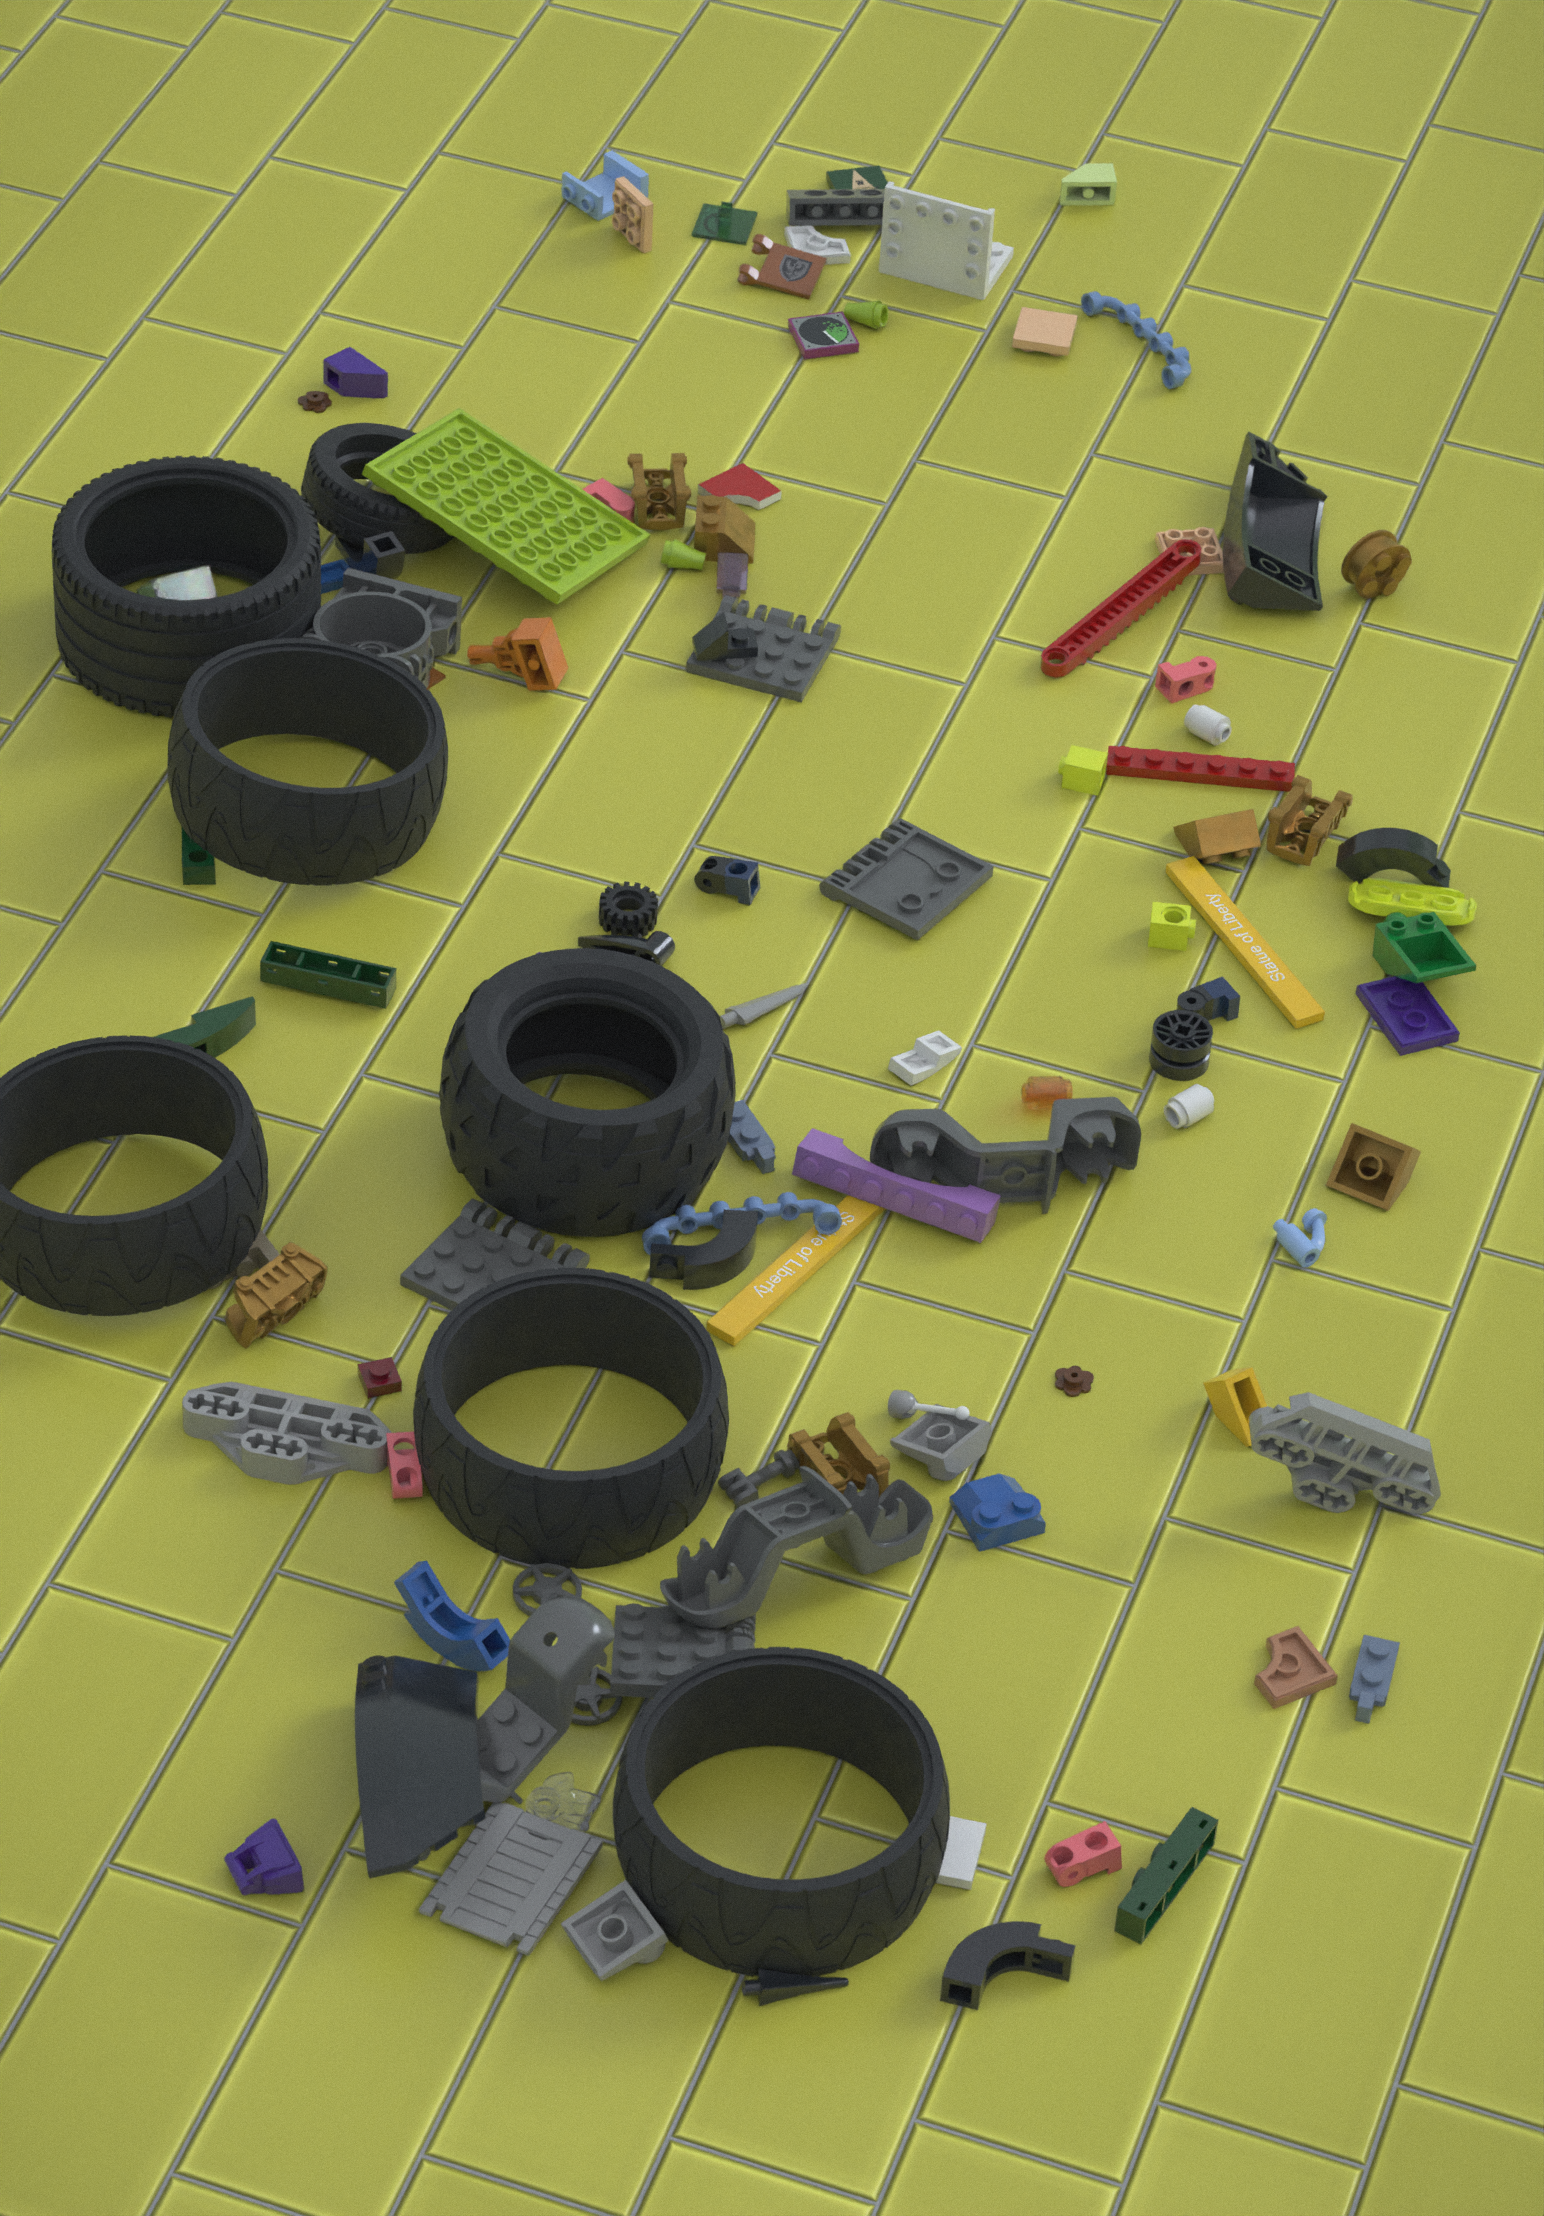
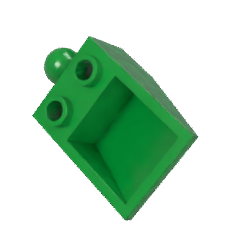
[1372,912,1476,983]

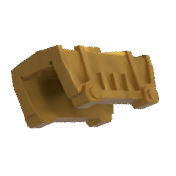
[627,453,691,530]
[1267,775,1353,866]
[225,1242,328,1349]
[787,1412,890,1497]

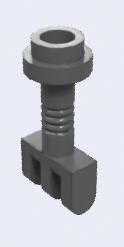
[718,1449,799,1508]

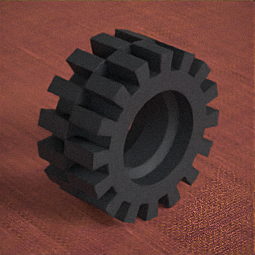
[599,882,658,937]

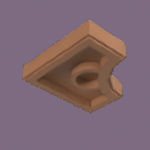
[1254,1626,1338,1709]

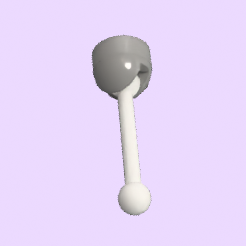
[888,1390,969,1420]

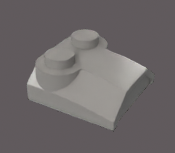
[890,1404,992,1481]
[561,1880,668,1981]

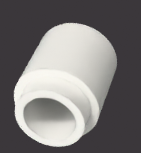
[1184,704,1232,745]
[1164,1084,1215,1129]

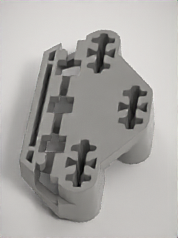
[182,1382,392,1485]
[1249,1392,1441,1514]

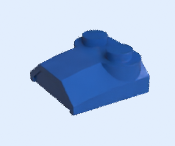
[949,1473,1046,1552]

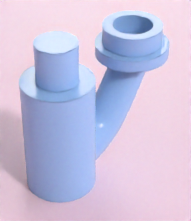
[1273,1208,1327,1267]

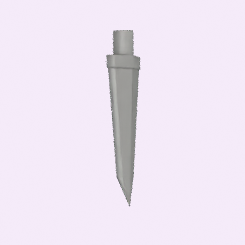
[720,982,809,1029]

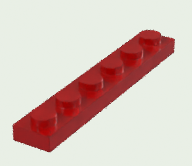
[1106,745,1295,792]

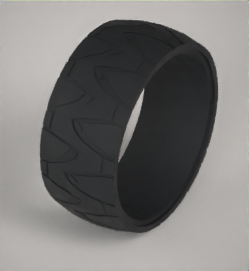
[167,638,448,886]
[0,1035,269,1316]
[413,1268,729,1569]
[613,1647,950,1977]

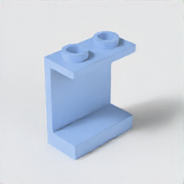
[561,150,649,221]

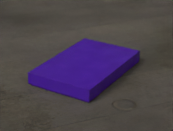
[1355,976,1460,1056]

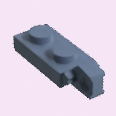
[728,1100,776,1174]
[1349,1635,1400,1724]

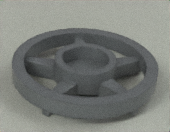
[513,1563,582,1616]
[571,1666,622,1725]

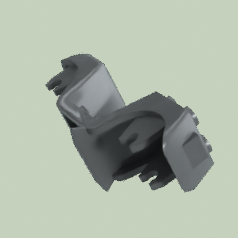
[870,1097,1142,1214]
[660,1466,933,1629]
[417,1596,615,1861]

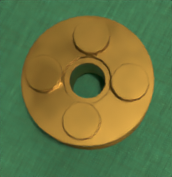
[1341,530,1412,599]

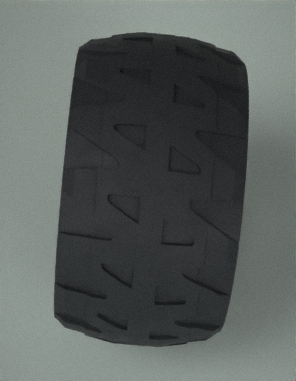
[439,948,736,1237]

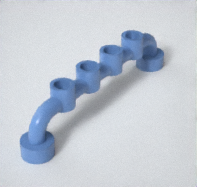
[1081,291,1191,389]
[642,1192,842,1255]

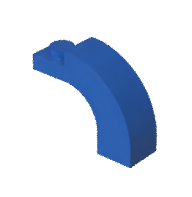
[394,1560,510,1671]

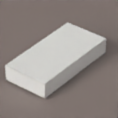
[936,1816,986,1890]

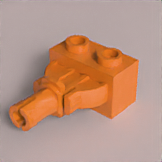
[467,617,568,691]

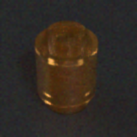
[1021,1076,1073,1110]

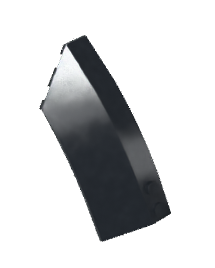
[1223,431,1328,611]
[355,1655,486,1879]

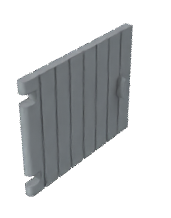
[419,1802,603,1956]

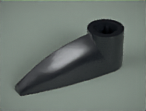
[578,931,675,966]

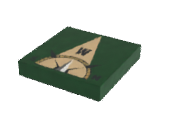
[826,165,888,189]

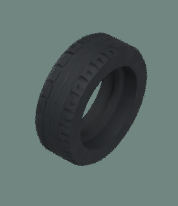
[301,423,455,554]

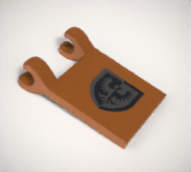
[738,234,827,299]

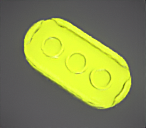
[1348,878,1477,926]

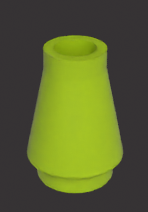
[844,301,889,329]
[660,539,706,570]

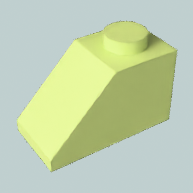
[1059,163,1117,205]

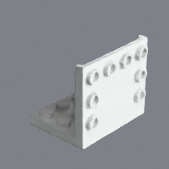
[879,181,1014,300]

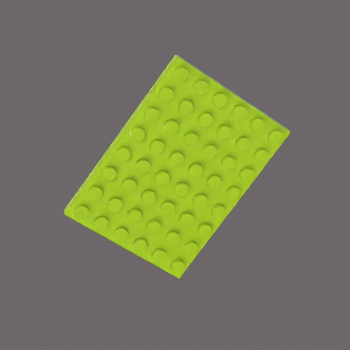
[362,408,650,604]

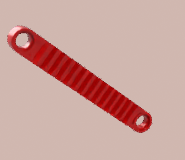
[1041,539,1202,678]

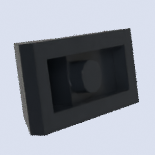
[692,612,758,661]

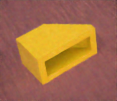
[1203,1367,1267,1447]

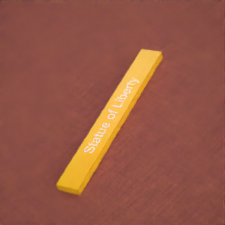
[1165,856,1325,1029]
[706,1195,886,1346]

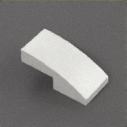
[888,1030,962,1086]

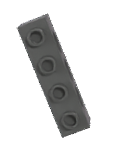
[786,189,885,226]

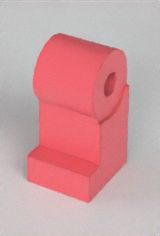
[582,478,635,523]
[1155,656,1216,704]
[386,1431,422,1499]
[1044,1821,1122,1887]

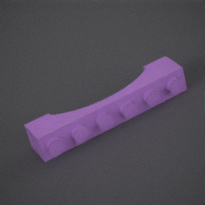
[792,1128,1001,1243]

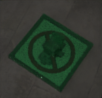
[692,201,758,246]

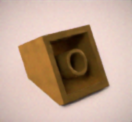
[694,495,756,564]
[1173,809,1261,865]
[1326,1123,1421,1211]

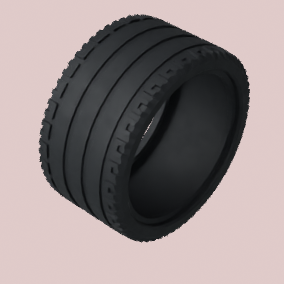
[51,456,321,718]

